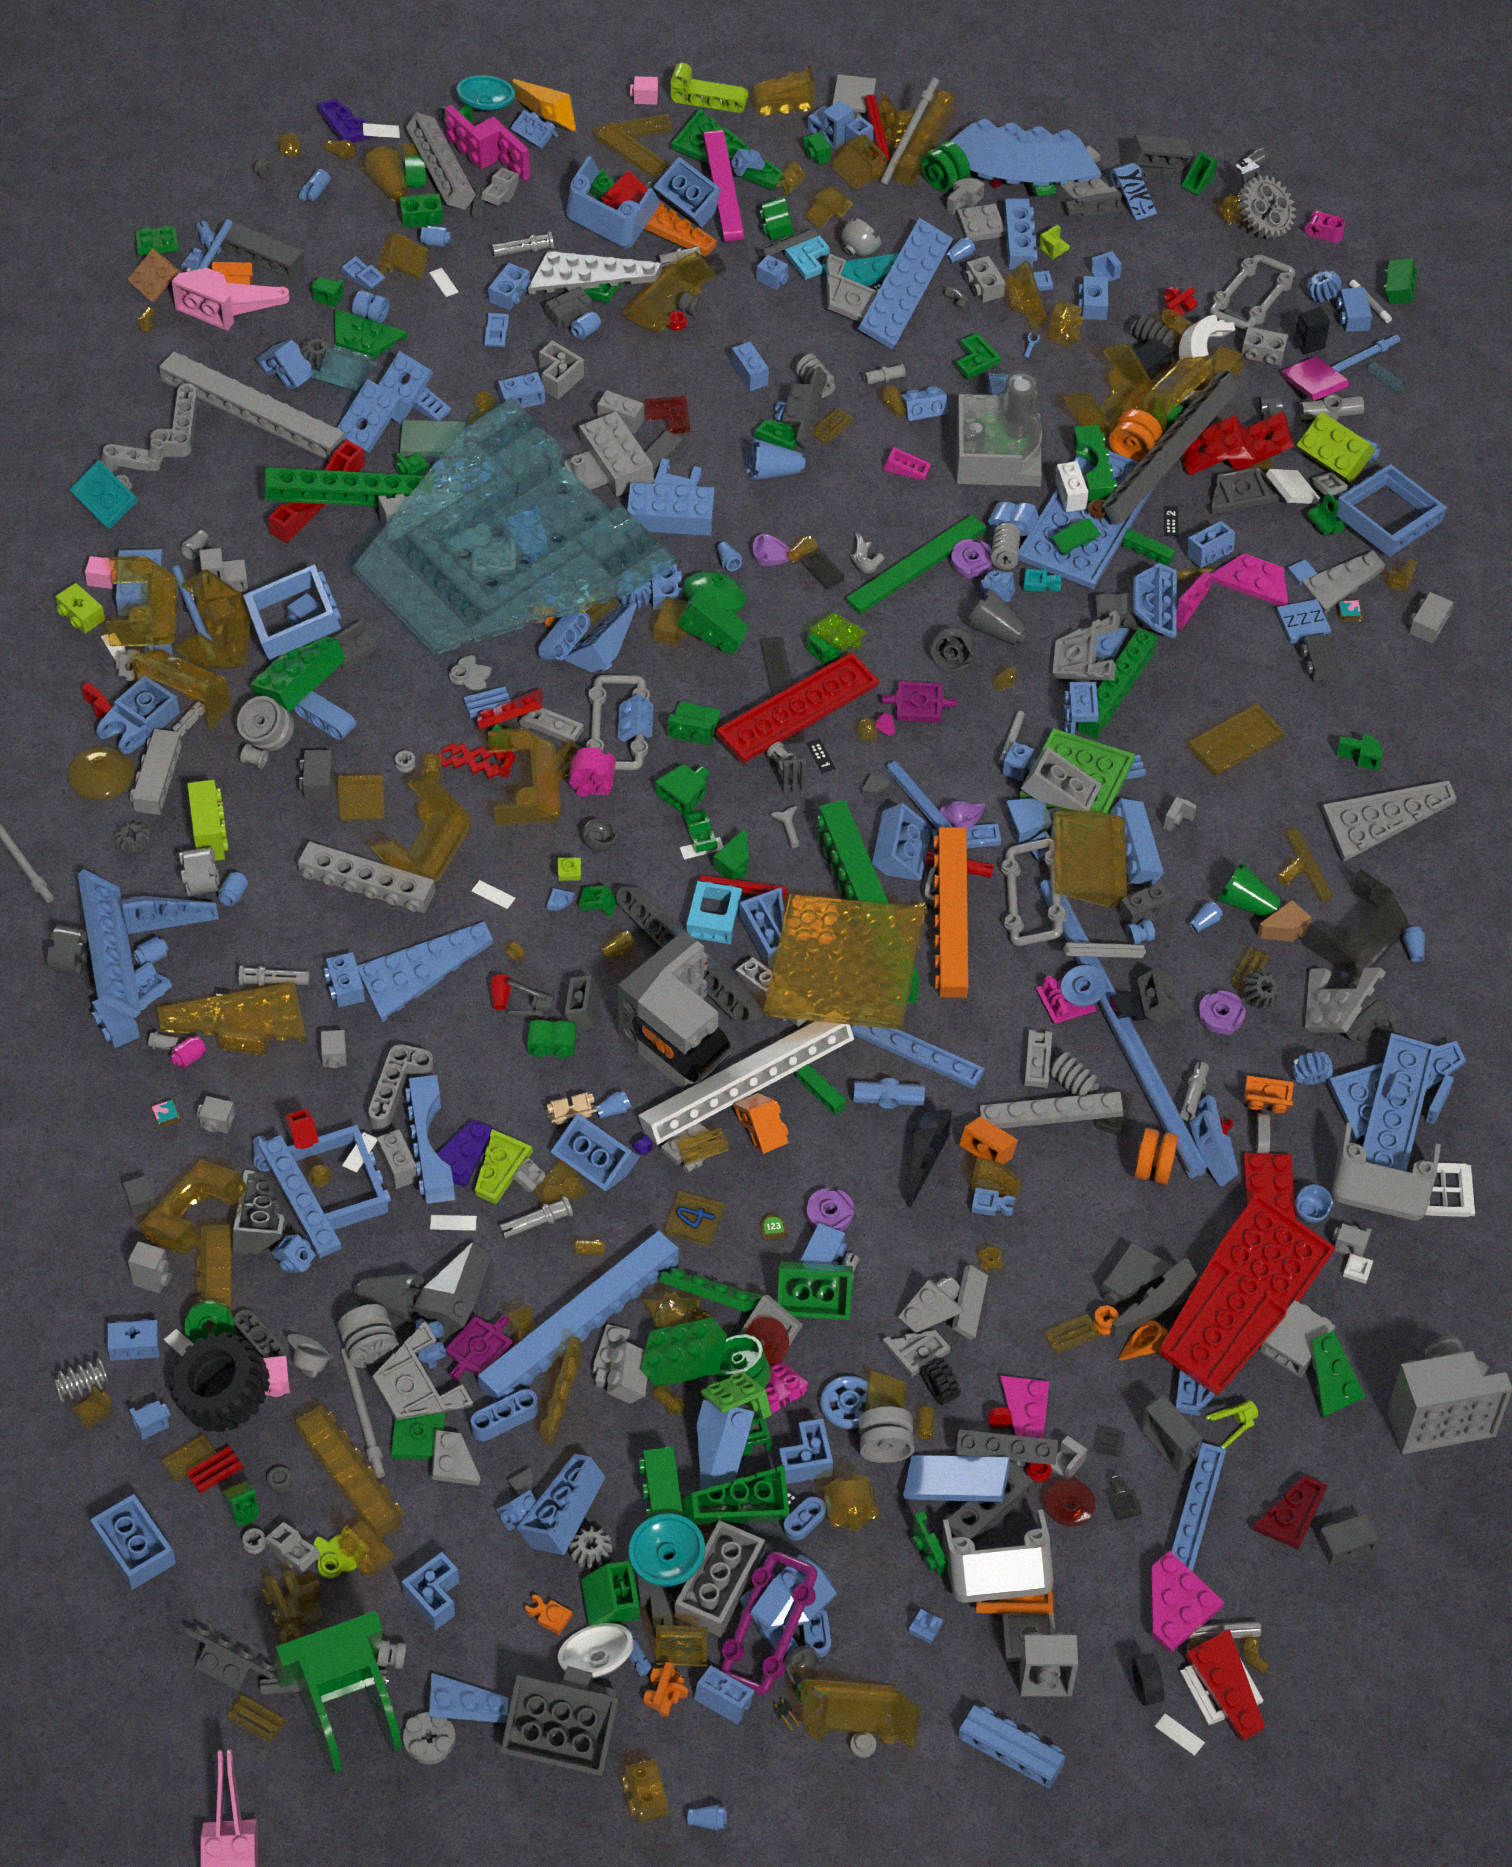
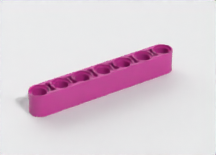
[703,129,744,243]

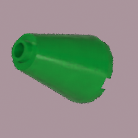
[1217,862,1283,918]

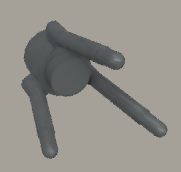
[507,981,554,1017]

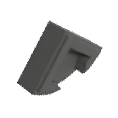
[862,774,891,796]
[508,1468,533,1497]

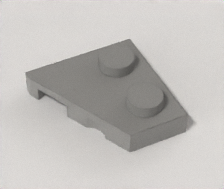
[883,1330,950,1377]
[431,1430,481,1485]

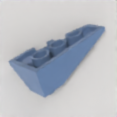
[564,602,637,673]
[122,896,219,934]
[696,1400,754,1490]

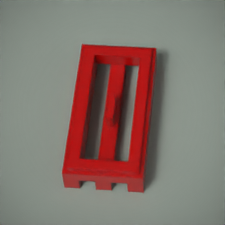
[186,1446,243,1494]

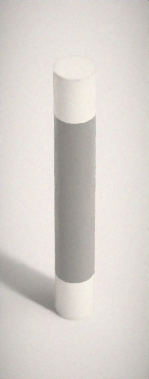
[1349,280,1392,323]

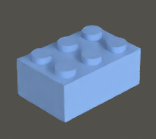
[116,549,164,616]
[90,1494,176,1590]

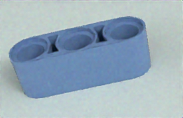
[538,612,590,661]
[294,691,357,741]
[471,1389,538,1441]

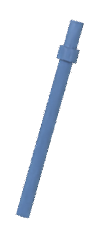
[1332,335,1400,372]
[172,565,216,659]

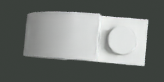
[1179,315,1235,369]

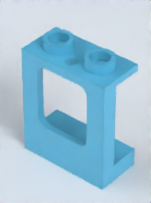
[687,881,742,944]

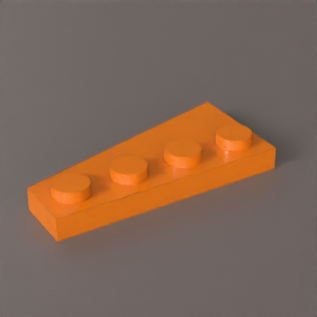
[644,200,717,257]

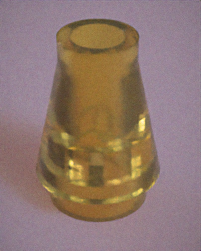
[325,140,356,160]
[881,385,907,417]
[787,536,818,563]
[601,930,636,960]

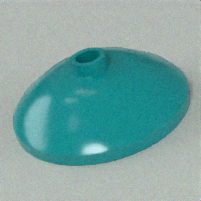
[457,75,515,111]
[629,1514,705,1587]

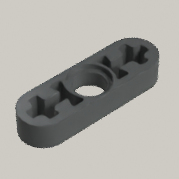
[234,1310,286,1358]

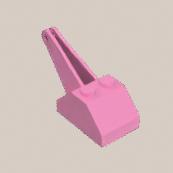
[172,268,290,331]
[201,1749,258,1867]

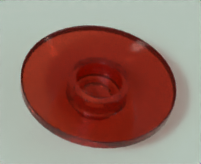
[746,1317,789,1366]
[1045,1480,1096,1526]

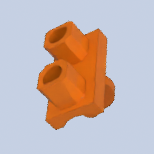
[643,1662,689,1717]

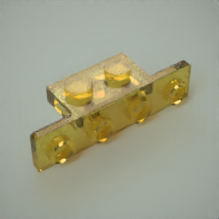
[1003,260,1047,330]

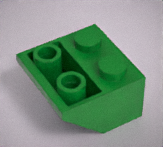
[581,1561,640,1627]

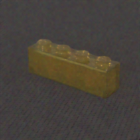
[197,1224,233,1321]

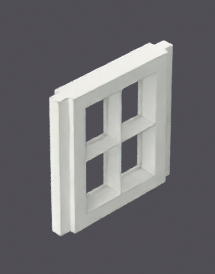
[1414,1163,1475,1217]
[1180,1660,1263,1725]

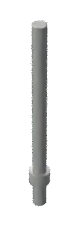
[880,77,939,186]
[0,823,54,903]
[341,1348,385,1478]

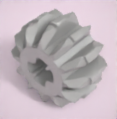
[569,1526,613,1571]

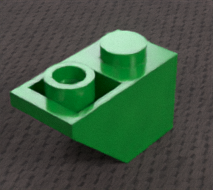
[222,1481,260,1526]

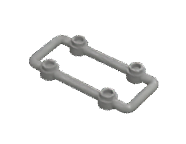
[1210,254,1296,330]
[586,675,650,770]
[1001,838,1068,946]

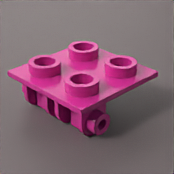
[1036,976,1097,1024]
[764,1361,809,1414]

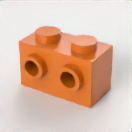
[959,1116,1018,1169]

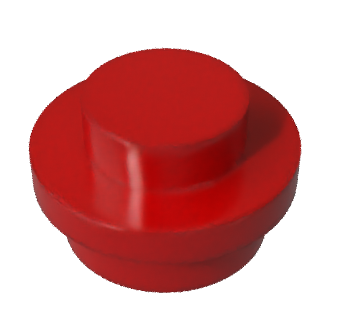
[667,312,687,331]
[1026,1462,1052,1483]

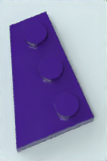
[317,99,376,145]
[437,1120,494,1187]

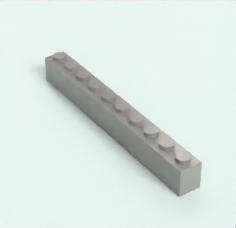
[159,352,345,461]

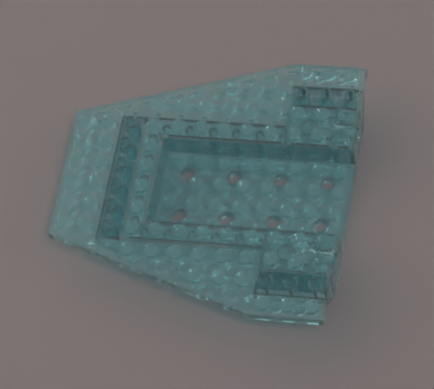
[353,398,676,655]

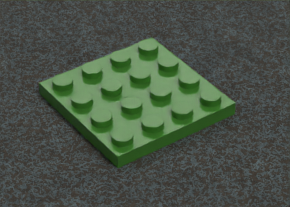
[1020,728,1136,825]

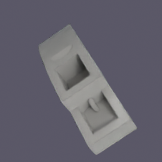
[736,957,815,1027]

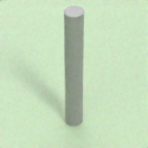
[999,711,1025,765]

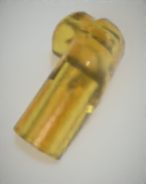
[137,307,156,333]
[1243,1637,1271,1675]

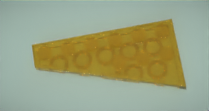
[157,982,307,1042]

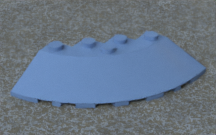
[951,119,1101,186]

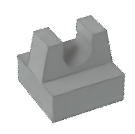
[512,1158,546,1192]

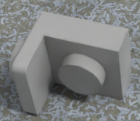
[1163,797,1197,831]

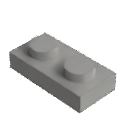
[1312,472,1348,499]

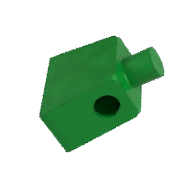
[656,765,709,815]

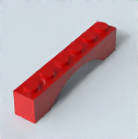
[268,440,365,543]

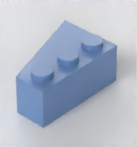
[740,888,789,969]

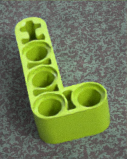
[671,63,749,113]

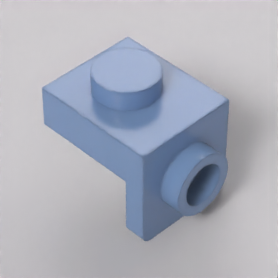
[730,149,765,176]
[497,1490,537,1531]

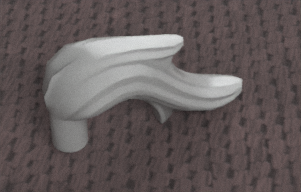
[850,532,885,574]

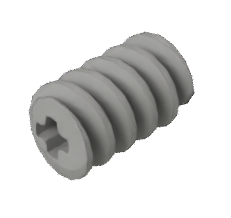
[796,353,836,398]
[991,523,1020,570]
[1049,1052,1100,1096]
[53,1358,109,1403]

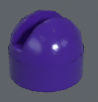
[632,1135,653,1155]

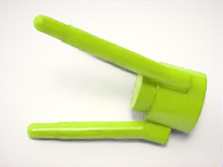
[1205,1400,1258,1449]

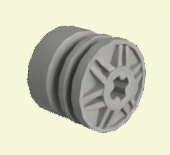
[338,1304,399,1368]

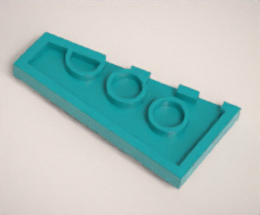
[821,253,899,286]

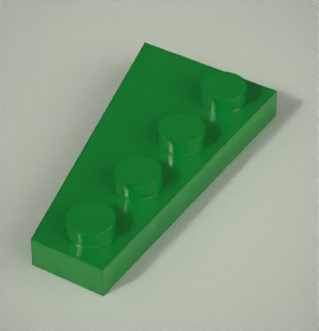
[659,1268,763,1312]

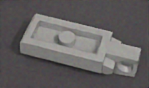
[593,1324,630,1389]

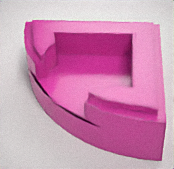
[875,713,895,736]

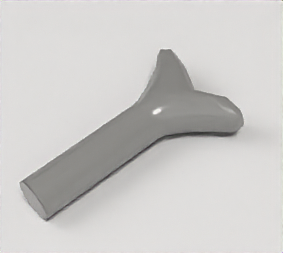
[771,806,800,848]

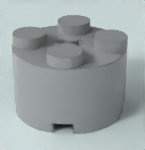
[179,847,220,896]

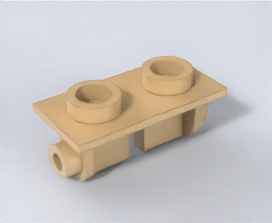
[546,1092,597,1124]

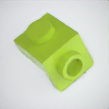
[558,858,581,881]

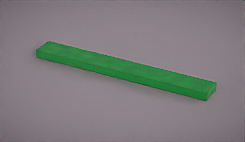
[846,515,986,615]

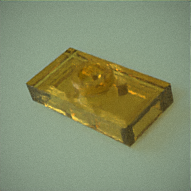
[161,1435,217,1483]

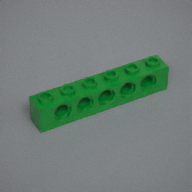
[1078,628,1158,740]

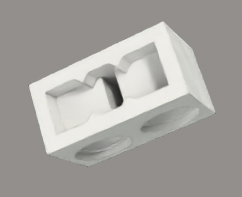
[1055,461,1088,512]

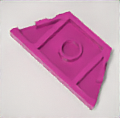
[1212,553,1288,606]

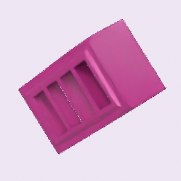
[883,447,931,480]

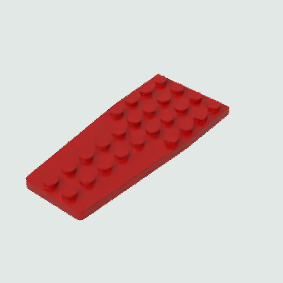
[1158,1192,1336,1395]

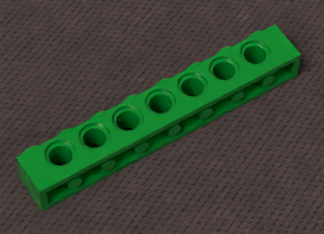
[264,467,435,506]

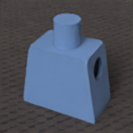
[1005,798,1060,845]

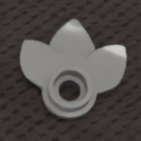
[449,655,492,690]

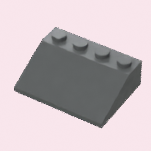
[501,1675,619,1776]

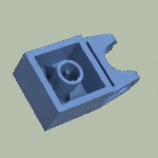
[96,675,180,754]

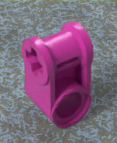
[1305,211,1345,242]

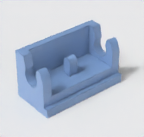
[694,1666,755,1725]

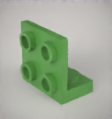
[701,1372,772,1419]

